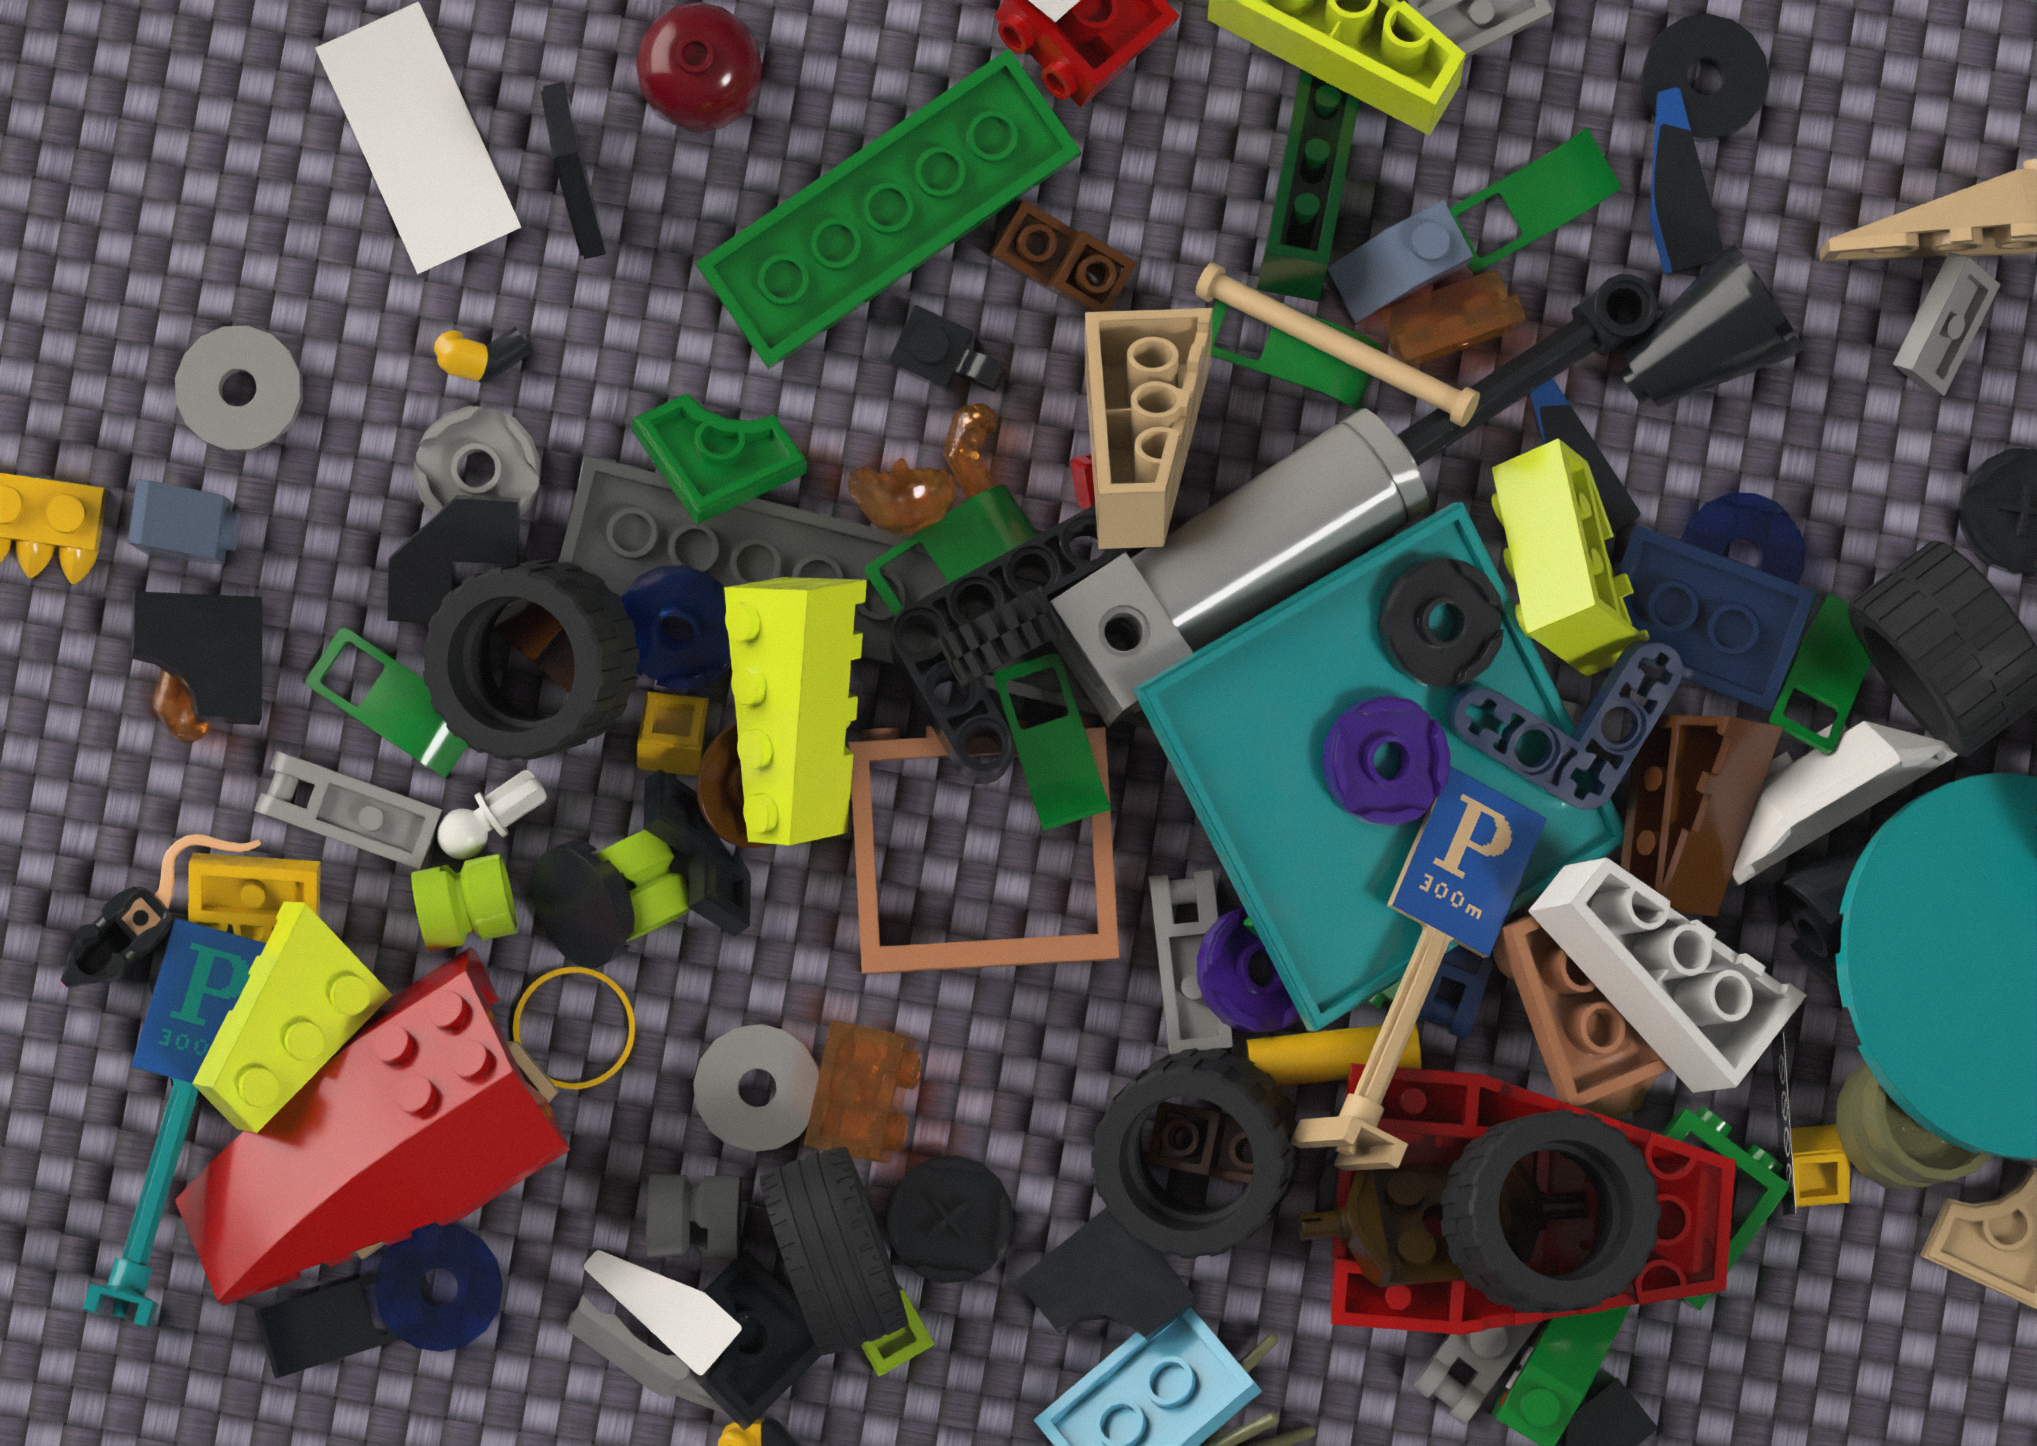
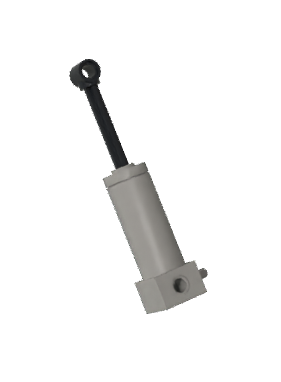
[1050,274,1657,727]

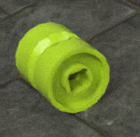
[595,830,692,942]
[411,853,518,952]

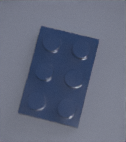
[1616,524,1819,712]

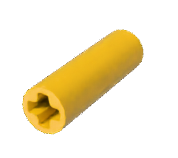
[1246,1022,1422,1087]

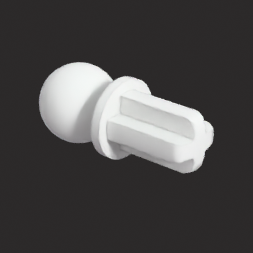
[437,770,547,860]

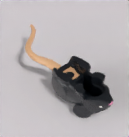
[61,834,261,988]

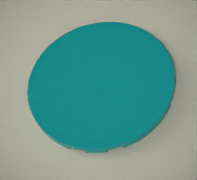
[1836,773,2037,1161]

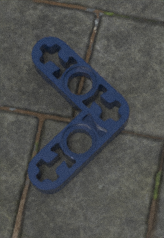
[1446,638,1683,810]

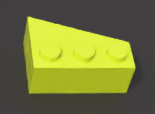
[1492,438,1650,677]

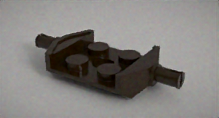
[1298,1159,1589,1287]

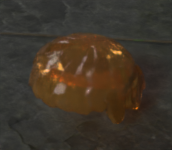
[848,458,955,535]

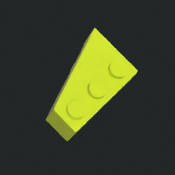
[192,901,392,1133]

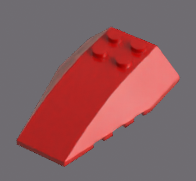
[175,947,571,1306]
[1330,1063,1736,1335]

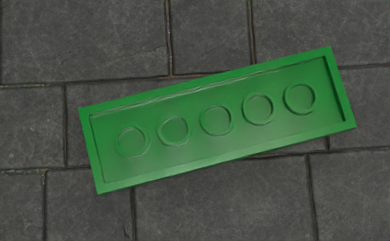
[695,48,1081,370]

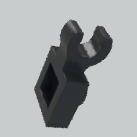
[888,305,1006,393]

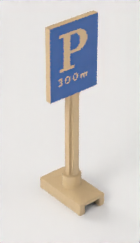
[1290,766,1547,1171]

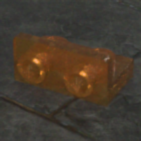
[1380,270,1526,367]
[804,1020,922,1163]

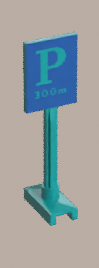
[82,918,266,1330]

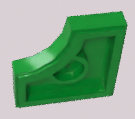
[632,393,807,525]

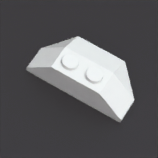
[1728,721,1958,888]

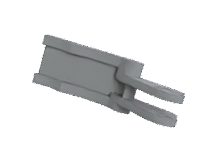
[567,1295,724,1412]

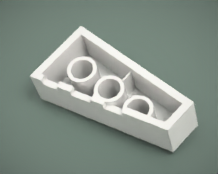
[1528,857,1807,1093]

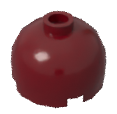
[636,2,763,133]

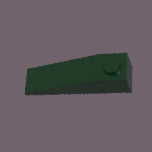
[1257,69,1360,302]

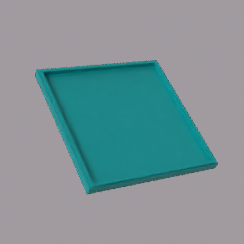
[1132,502,1625,1032]

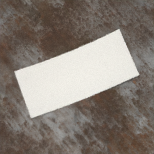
[315,1,522,274]

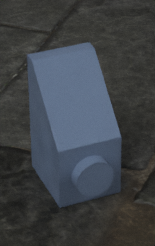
[1327,200,1473,325]
[128,479,240,565]

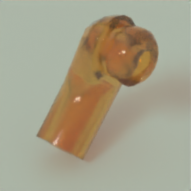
[943,403,997,499]
[152,668,211,743]

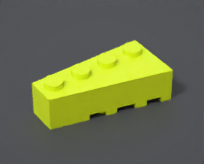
[724,577,867,846]

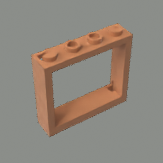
[849,717,1119,975]

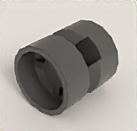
[646,1174,742,1259]

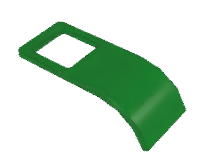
[1449,128,1622,273]
[1211,299,1382,410]
[864,484,1038,618]
[1769,592,1871,754]
[306,627,468,778]
[994,653,1111,831]

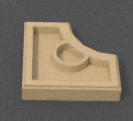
[1919,1167,2037,1310]

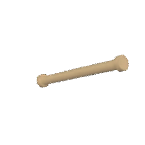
[1195,262,1480,427]

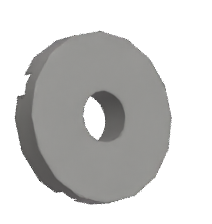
[175,325,303,453]
[413,406,541,517]
[693,1024,822,1152]

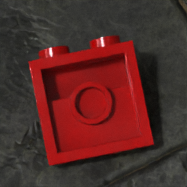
[994,0,1180,108]

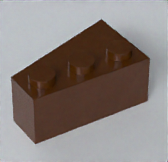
[1620,715,1783,917]

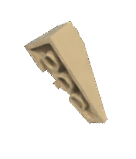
[1819,158,2037,261]

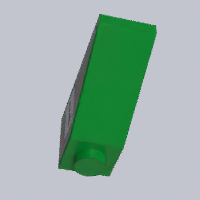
[1488,1305,1631,1446]

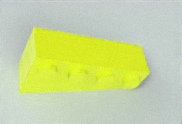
[1207,0,1466,136]

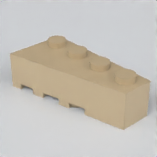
[1085,308,1213,549]

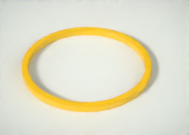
[513,967,635,1089]

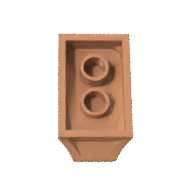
[1493,912,1671,1119]

